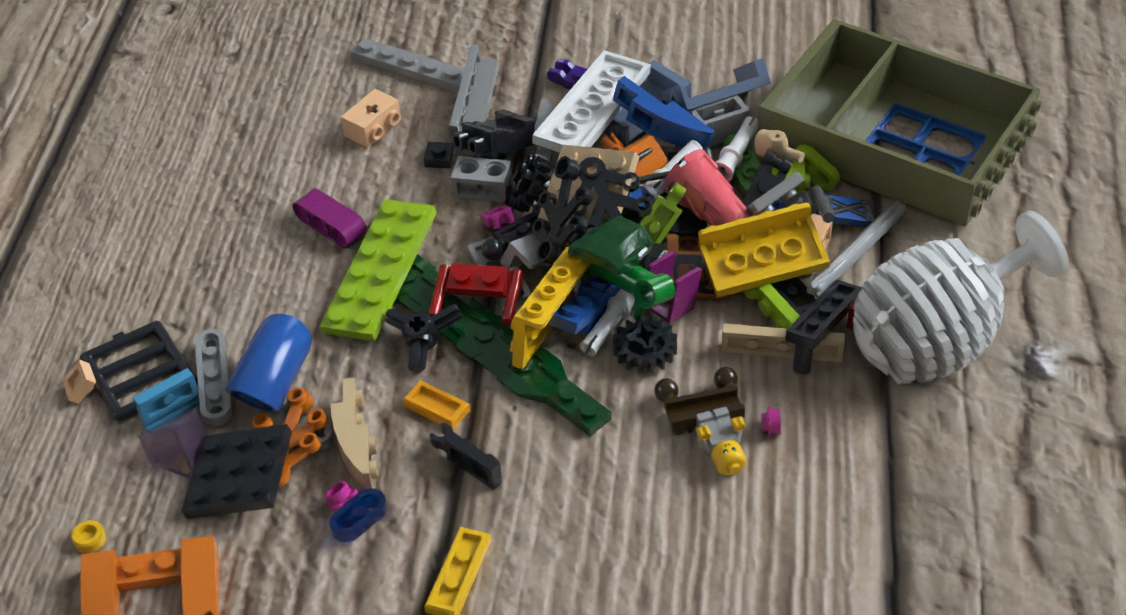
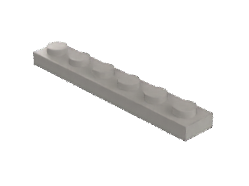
[351,38,464,93]

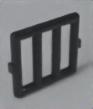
[80,321,198,421]

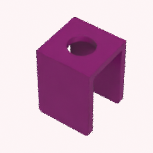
[647,251,702,324]

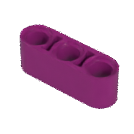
[292,188,367,248]

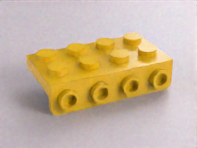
[698,203,830,298]
[510,247,591,369]

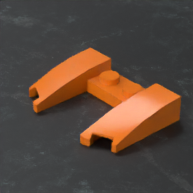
[80,535,220,615]

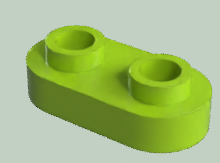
[795,144,840,191]

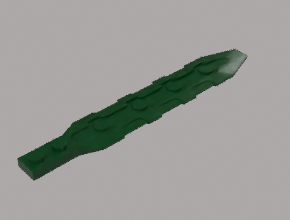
[354,243,612,437]

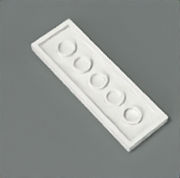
[532,50,651,152]

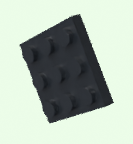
[181,424,292,519]

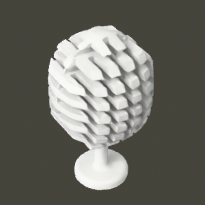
[853,210,1069,385]

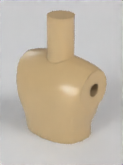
[755,129,805,163]

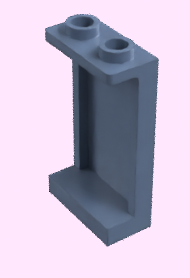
[660,58,771,111]

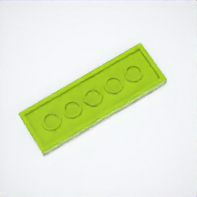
[320,199,437,342]

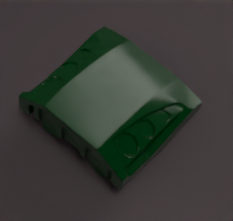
[568,215,653,276]

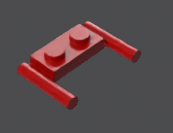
[428,263,524,325]

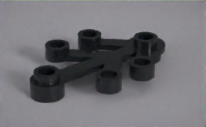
[532,156,593,268]
[573,157,652,236]

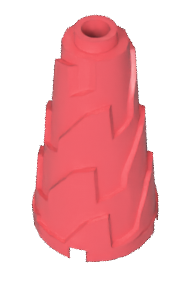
[663,149,751,226]

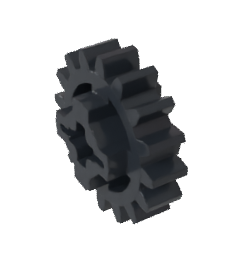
[506,153,552,213]
[613,316,677,374]

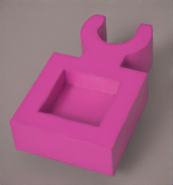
[479,204,515,230]

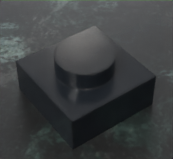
[423,142,455,168]

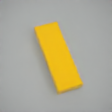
[424,527,491,615]

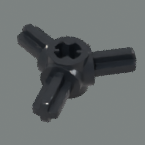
[385,304,462,373]

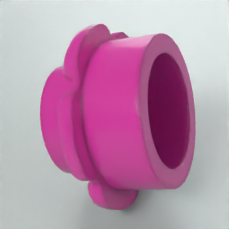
[761,407,781,438]

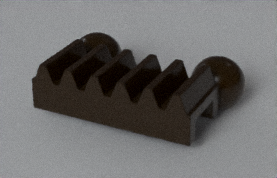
[654,367,745,435]

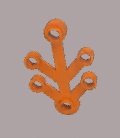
[252,387,328,488]

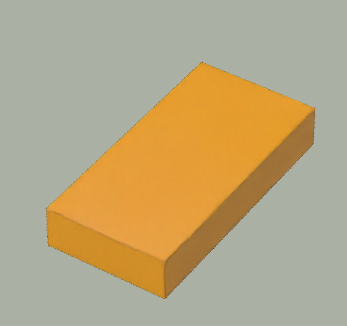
[402,380,471,431]

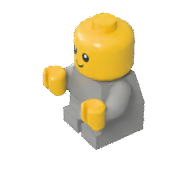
[696,407,746,476]

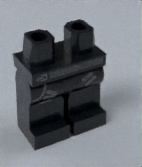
[453,109,536,159]

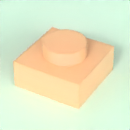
[62,360,96,404]

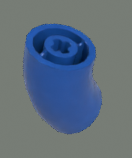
[225,314,312,414]

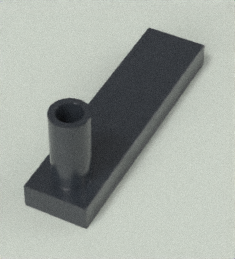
[785,279,862,374]

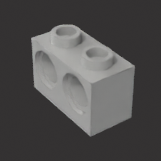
[451,156,512,203]

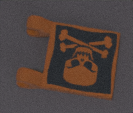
[664,234,731,300]

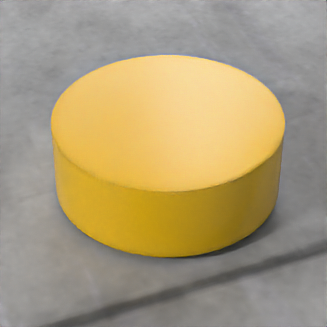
[71,520,106,553]

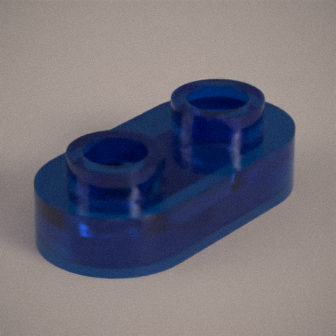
[329,488,387,542]

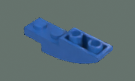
[612,76,714,148]
[549,274,620,335]

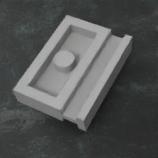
[747,171,804,217]

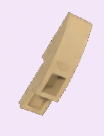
[330,377,378,493]

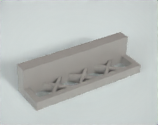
[449,44,500,141]

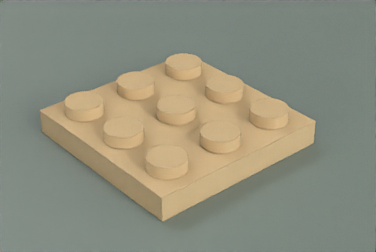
[538,145,639,231]

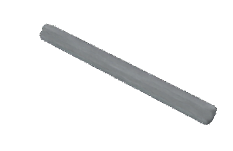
[807,201,907,297]

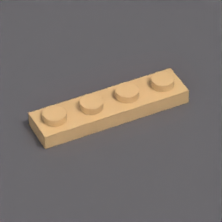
[722,324,845,362]

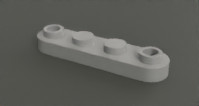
[195,329,233,426]

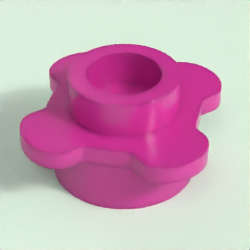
[325,481,358,511]

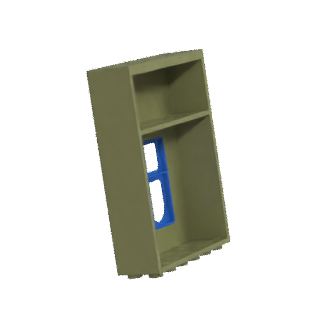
[758,19,1041,227]

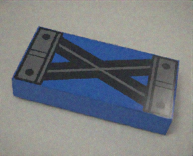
[819,194,875,228]

